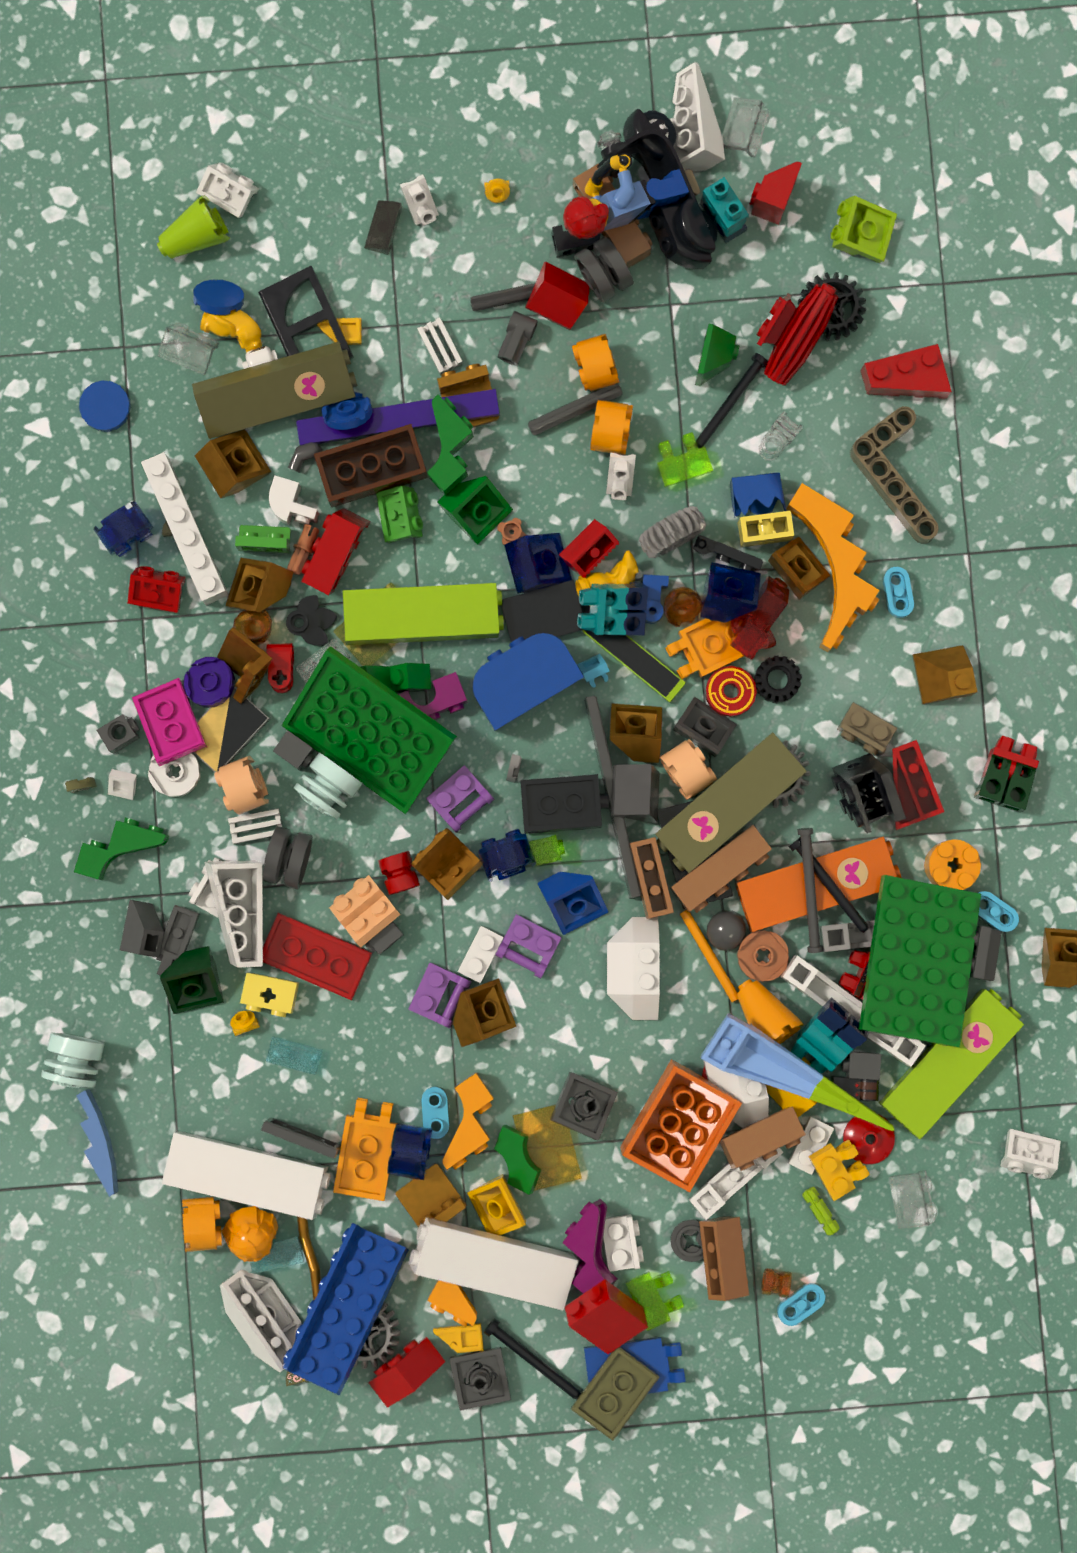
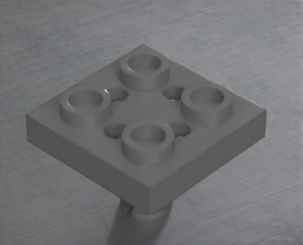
[550,1072,618,1141]
[450,1347,511,1411]

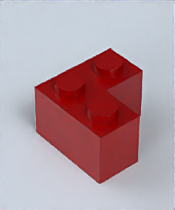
[368,1337,446,1408]

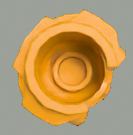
[221,1206,278,1262]

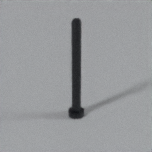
[694,353,768,449]
[788,837,869,933]
[483,1318,581,1399]

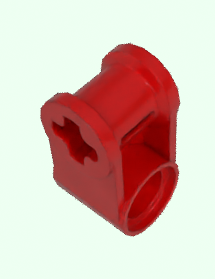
[266,643,294,694]

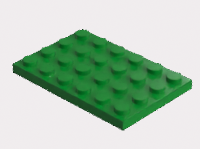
[281,646,457,814]
[859,875,981,1047]

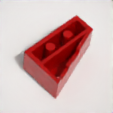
[860,344,952,399]

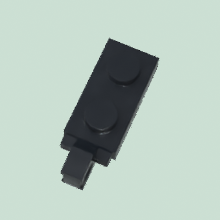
[693,535,763,573]

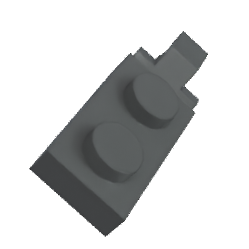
[156,905,200,975]

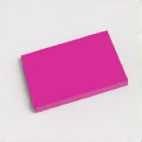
[132,678,207,767]

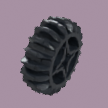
[798,272,866,341]

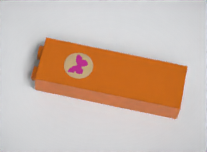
[735,836,901,932]

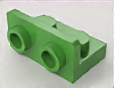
[376,486,423,543]
[235,525,291,553]

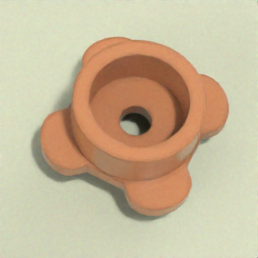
[497,518,526,546]

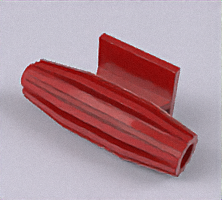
[756,282,838,386]

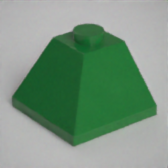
[695,324,740,386]
[437,476,513,545]

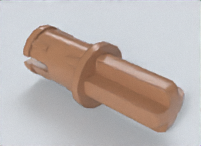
[287,524,320,575]

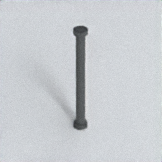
[797,828,823,953]

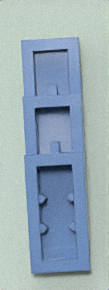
[76,1089,118,1197]

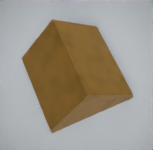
[768,536,830,600]

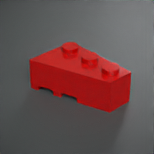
[301,508,371,595]
[892,740,944,830]

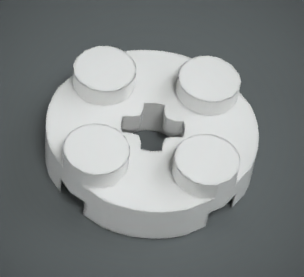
[148,753,201,797]

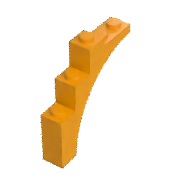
[786,483,880,652]

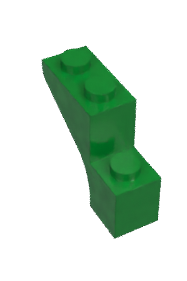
[427,395,474,496]
[361,663,432,692]
[74,818,169,880]

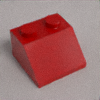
[749,161,802,225]

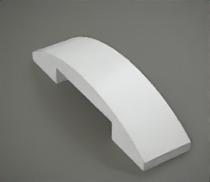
[689,1148,784,1220]

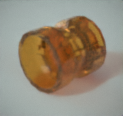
[761,1268,792,1298]

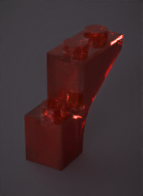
[730,576,789,659]

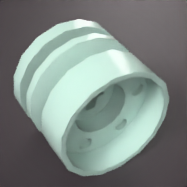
[294,753,362,819]
[41,1032,104,1088]

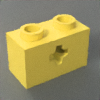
[738,511,794,548]
[240,972,299,1017]

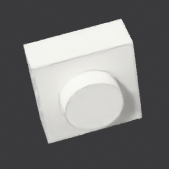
[108,769,137,800]

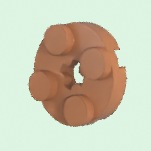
[737,930,789,982]

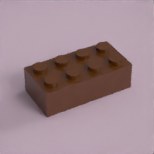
[314,424,428,508]

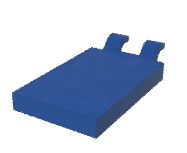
[584,1337,686,1394]

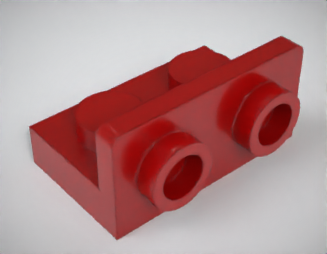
[127,566,186,613]

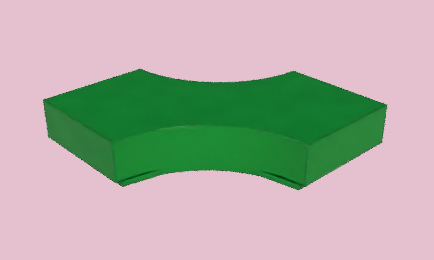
[494,1125,541,1195]

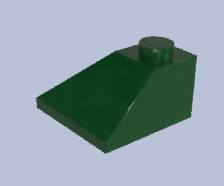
[160,946,224,1014]

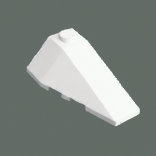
[670,62,725,172]

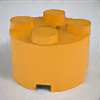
[572,333,620,391]
[590,400,633,455]
[924,839,981,890]
[182,1197,222,1252]

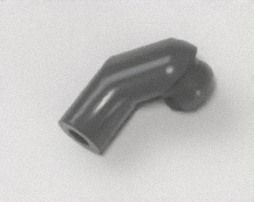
[288,442,323,472]

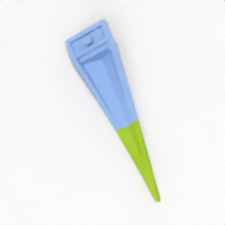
[701,1013,894,1131]

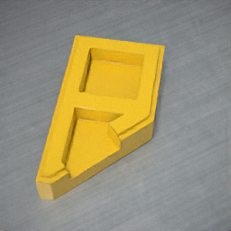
[317,318,362,345]
[433,1323,484,1353]

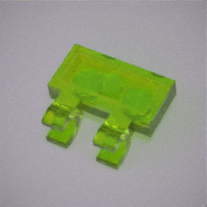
[657,432,713,488]
[626,1271,684,1331]

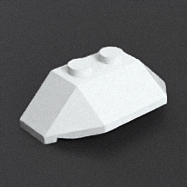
[607,917,660,1020]
[703,1060,769,1128]
[220,1270,301,1372]

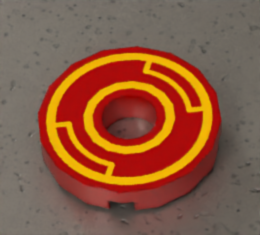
[705,666,757,717]

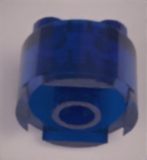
[93,501,153,557]
[478,829,537,882]
[387,1123,433,1180]

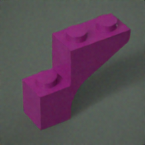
[563,1199,618,1294]

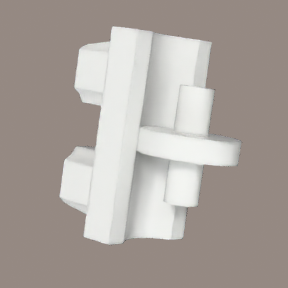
[400,174,439,225]
[606,452,636,500]

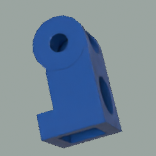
[642,575,669,624]

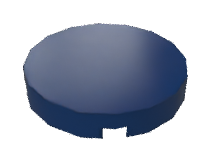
[193,280,244,315]
[79,380,131,432]
[321,392,373,430]

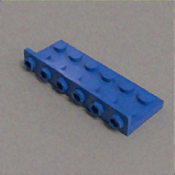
[283,1223,408,1396]

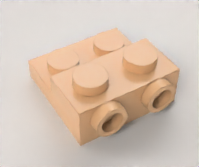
[329,875,401,948]

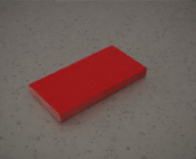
[263,913,372,1000]

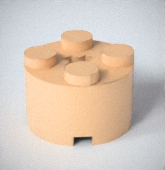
[659,739,717,800]
[214,756,269,815]

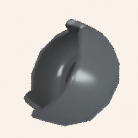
[706,911,746,951]

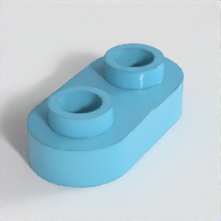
[883,567,914,618]
[978,891,1019,932]
[421,1086,449,1139]
[777,1283,825,1326]

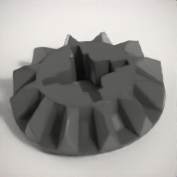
[670,1219,704,1262]

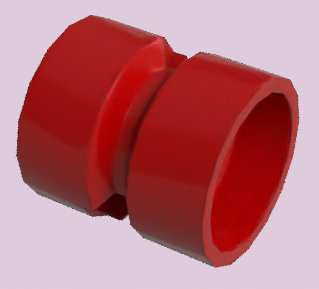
[378,851,420,895]

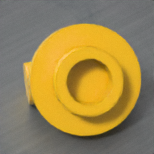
[484,178,510,203]
[230,1011,260,1036]

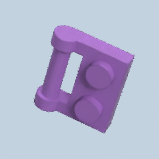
[426,765,495,833]
[495,914,562,979]
[408,963,472,1028]

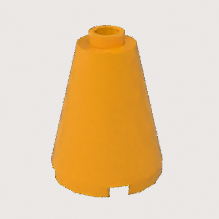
[737,979,803,1044]

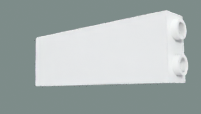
[162,1131,331,1220]
[409,1217,578,1311]

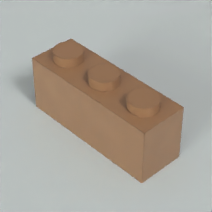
[630,837,674,919]
[719,1106,806,1171]
[699,1216,749,1301]

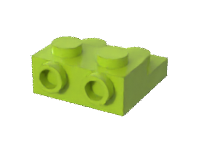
[830,196,897,263]

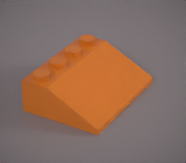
[620,1059,742,1192]

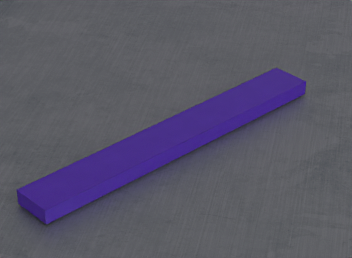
[296,389,500,445]

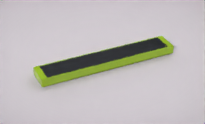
[578,596,686,703]

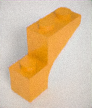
[443,1072,494,1170]
[427,1280,477,1326]

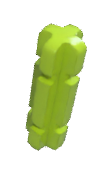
[802,1187,840,1236]

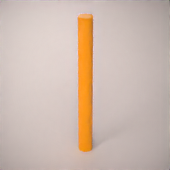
[680,910,738,1002]

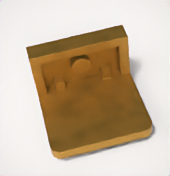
[437,364,499,427]
[412,828,484,900]

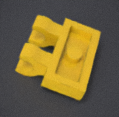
[808,1140,870,1201]

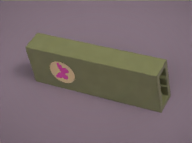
[192,342,357,439]
[655,732,807,873]

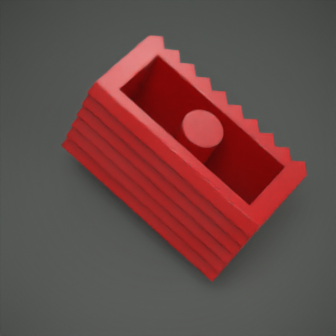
[559,519,619,578]

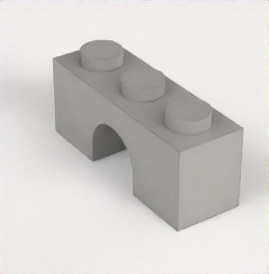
[819,920,875,952]

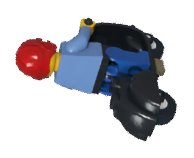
[563,109,718,269]

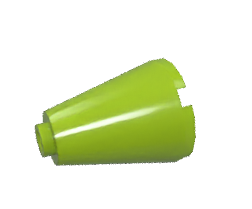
[157,195,230,259]

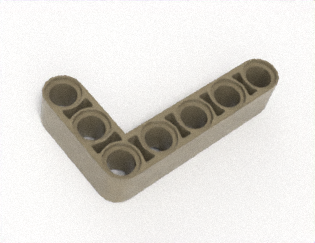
[850,406,939,544]

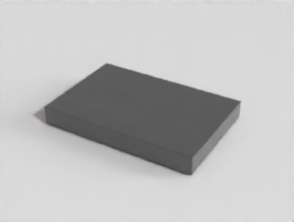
[261,1117,341,1159]

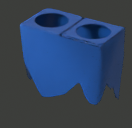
[730,473,786,518]

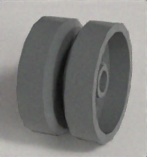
[574,236,634,303]
[262,826,313,890]

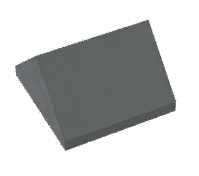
[673,697,737,757]
[611,764,660,823]

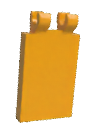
[665,598,770,679]
[333,1097,398,1201]

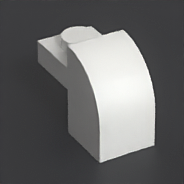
[269,475,319,526]

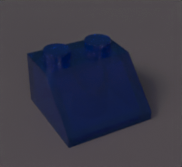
[504,533,572,594]
[700,562,761,623]

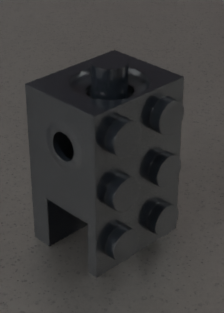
[831,753,906,833]
[520,774,609,834]

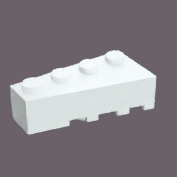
[205,860,263,967]

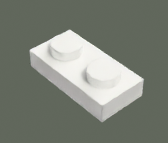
[458,926,504,983]
[788,1116,834,1175]

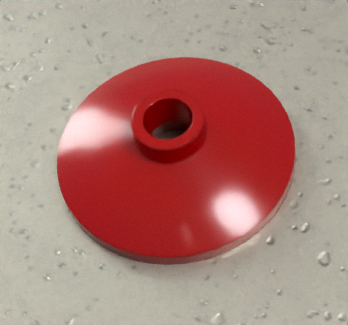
[843,1114,895,1164]

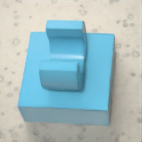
[577,654,609,688]

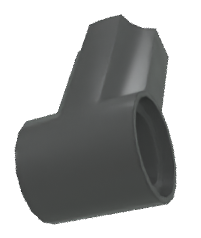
[498,311,538,366]

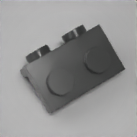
[970,926,1002,981]

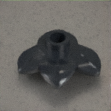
[286,595,337,646]

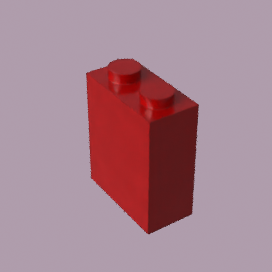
[565,1279,648,1354]

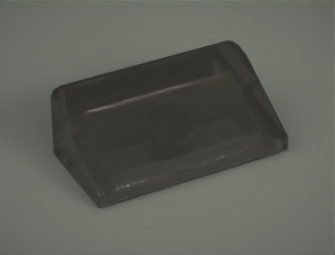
[364,200,402,255]

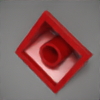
[525,261,589,330]

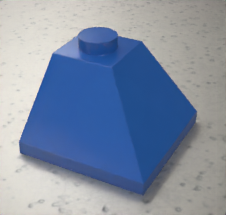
[537,872,608,935]

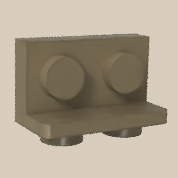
[837,702,897,756]

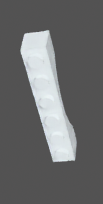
[141,452,229,605]
[780,956,926,1067]

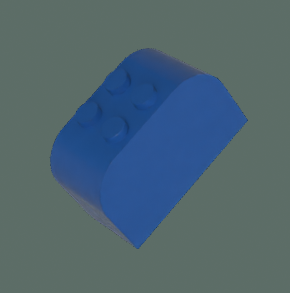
[473,633,584,731]

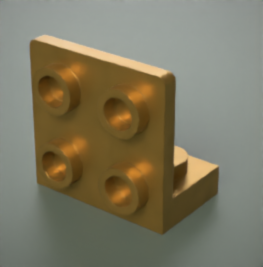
[217,627,273,704]
[395,1163,467,1231]

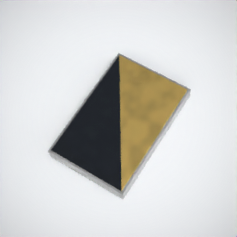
[193,686,270,772]

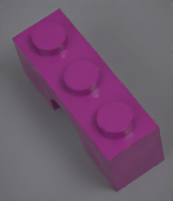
[398,672,468,720]

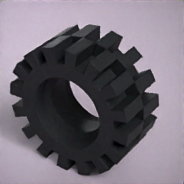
[754,655,802,703]

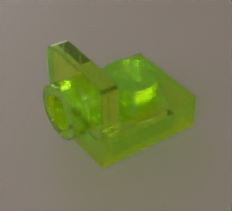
[526,835,565,867]

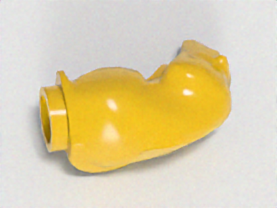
[200,309,262,353]
[575,550,638,596]

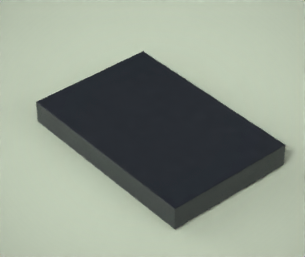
[501,580,584,642]

